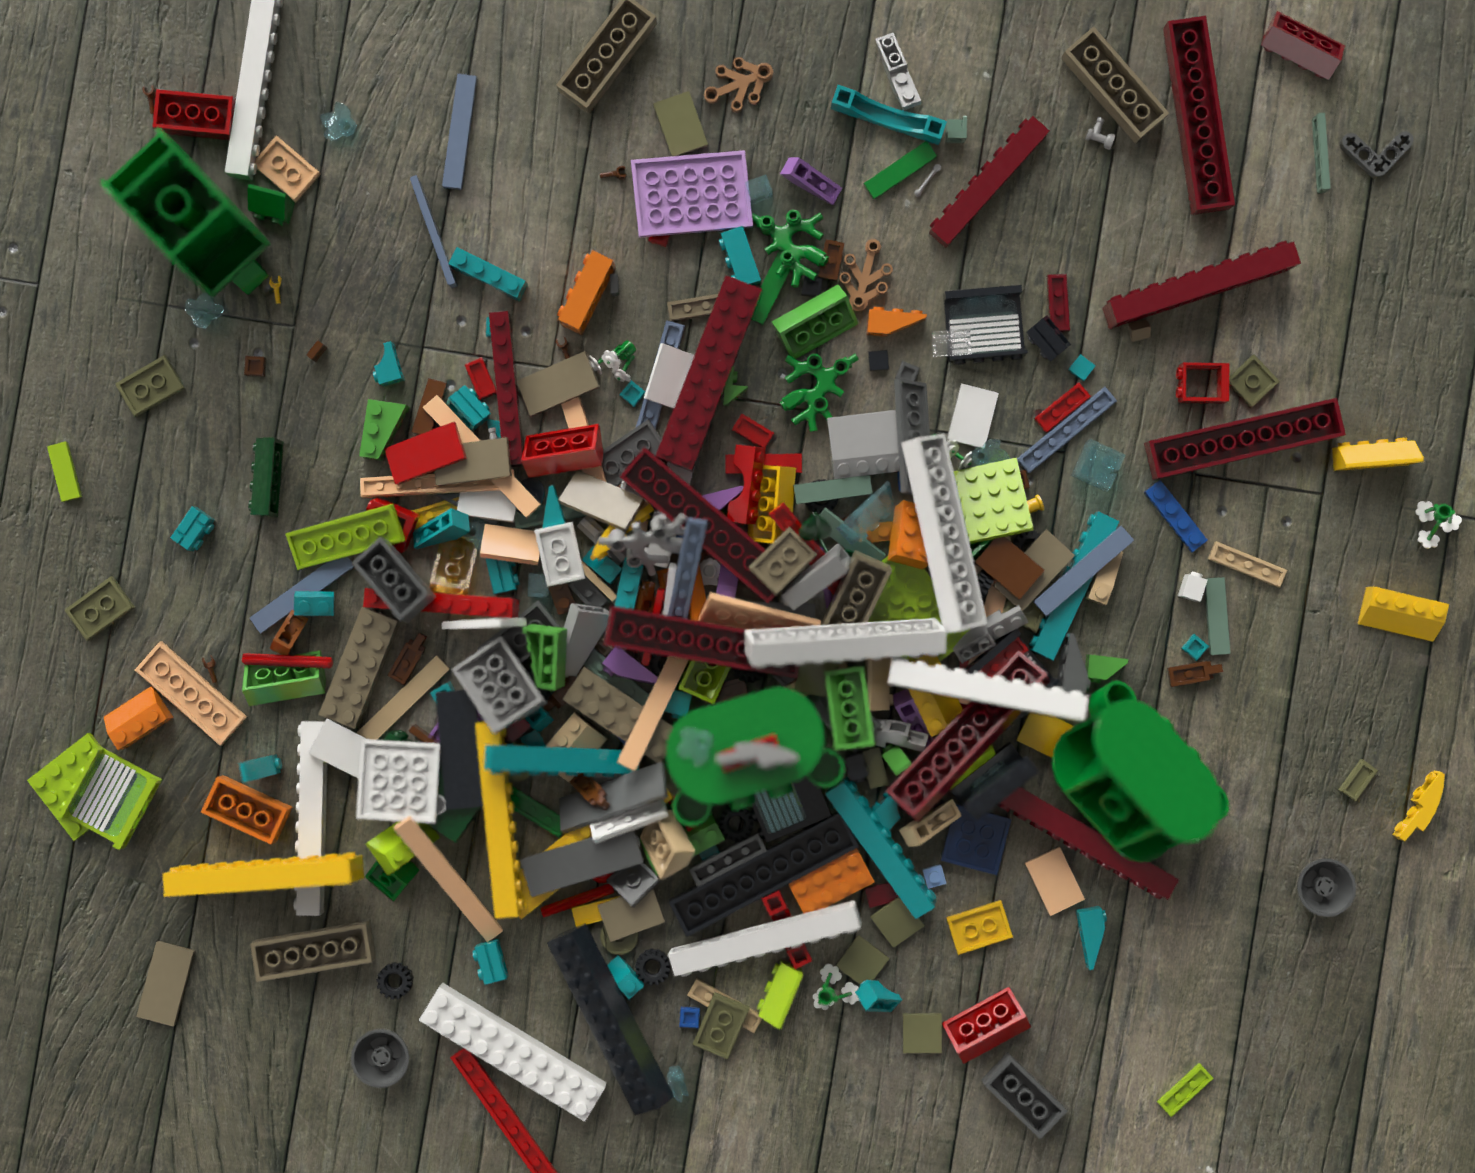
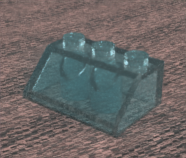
[836,481,895,545]

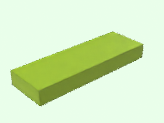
[47,441,82,502]
[1157,1063,1214,1117]

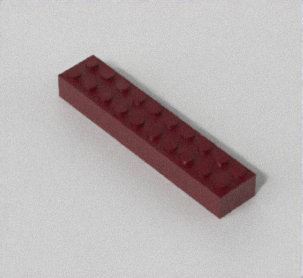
[1163,16,1235,215]
[1102,240,1301,330]
[656,275,762,472]
[1144,398,1346,480]
[619,447,775,603]
[603,606,799,678]
[886,651,1050,822]
[998,787,1179,900]

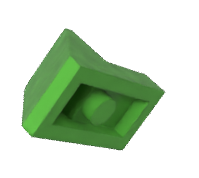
[723,366,748,406]

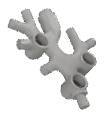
[598,514,686,576]

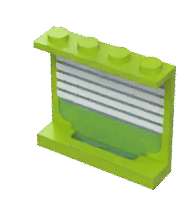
[58,747,162,850]

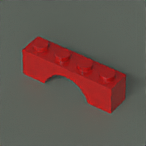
[727,444,766,524]
[762,889,812,969]

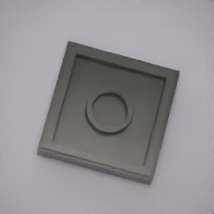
[606,863,661,908]

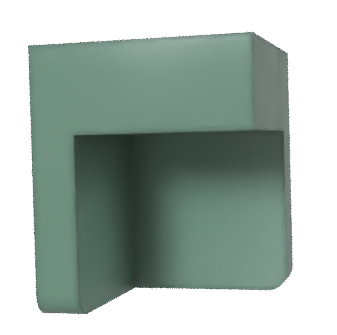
[945,116,967,143]

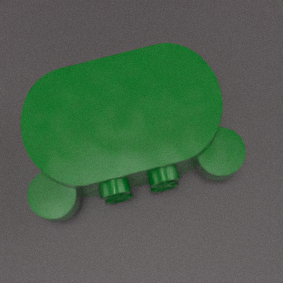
[100,127,271,298]
[1052,681,1230,862]
[666,687,844,826]

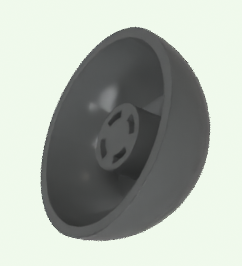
[1297,858,1356,917]
[351,1029,409,1088]

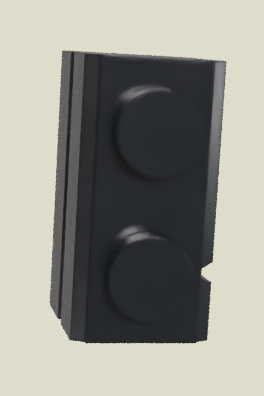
[1026,315,1071,362]
[844,751,869,783]

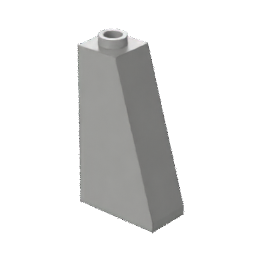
[781,543,851,610]
[564,603,609,677]

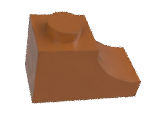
[270,610,309,655]

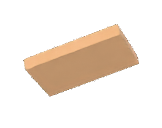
[254,135,321,202]
[480,524,539,565]
[1025,847,1085,916]

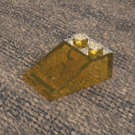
[429,537,480,595]

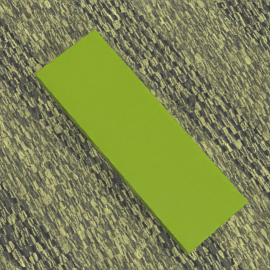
[285,504,405,570]

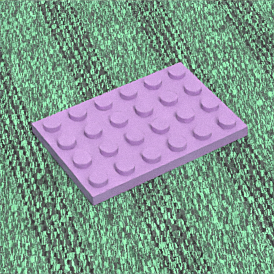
[631,150,753,238]

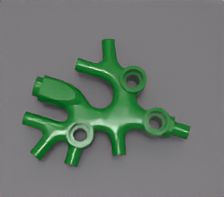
[752,210,829,288]
[779,353,859,432]

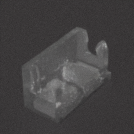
[932,329,972,357]

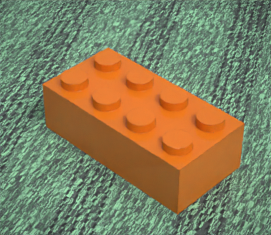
[557,250,616,335]
[201,775,293,844]
[788,848,874,914]

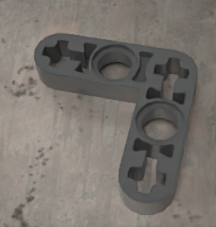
[1340,131,1414,178]

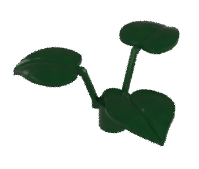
[799,513,854,559]

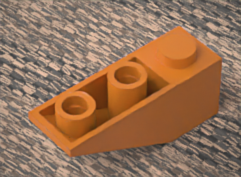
[866,307,927,337]

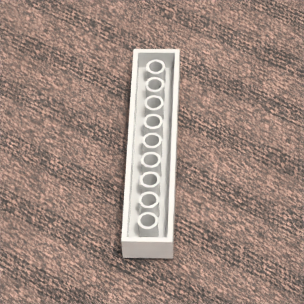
[902,434,987,633]
[745,618,946,668]
[419,983,607,1122]

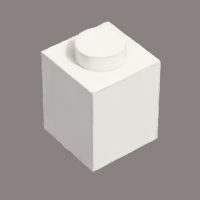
[1178,572,1207,602]

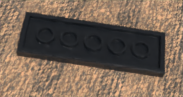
[435,690,484,810]

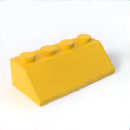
[1332,438,1424,471]
[747,465,796,544]
[1358,586,1449,642]
[908,654,963,737]

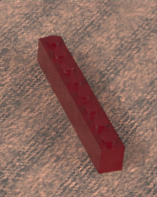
[929,116,1050,248]
[489,311,524,467]

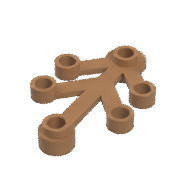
[704,57,773,112]
[839,239,893,312]

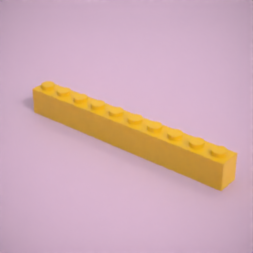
[475,721,524,918]

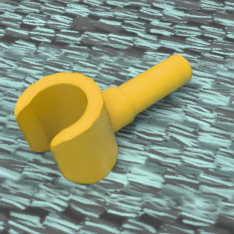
[269,276,282,304]

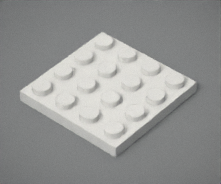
[356,739,440,823]

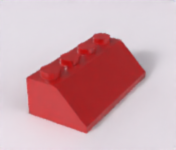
[521,424,604,478]
[942,987,1031,1064]

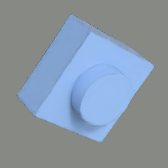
[922,864,946,889]

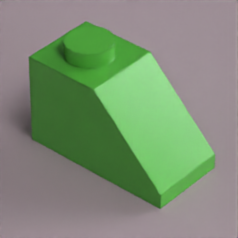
[1085,654,1128,683]
[881,743,912,776]

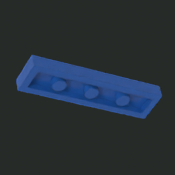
[1144,480,1207,552]

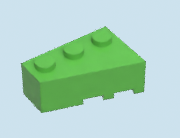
[359,399,410,461]
[522,624,567,690]

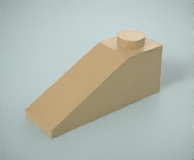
[1084,551,1123,605]
[899,799,962,847]

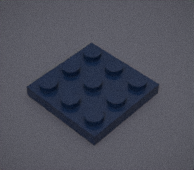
[940,804,1011,875]

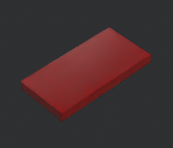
[384,422,467,485]

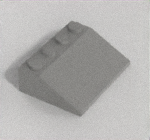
[827,410,900,479]
[452,636,547,734]

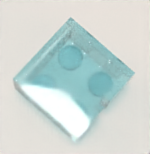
[1071,439,1125,492]

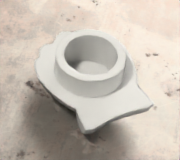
[700,558,720,585]

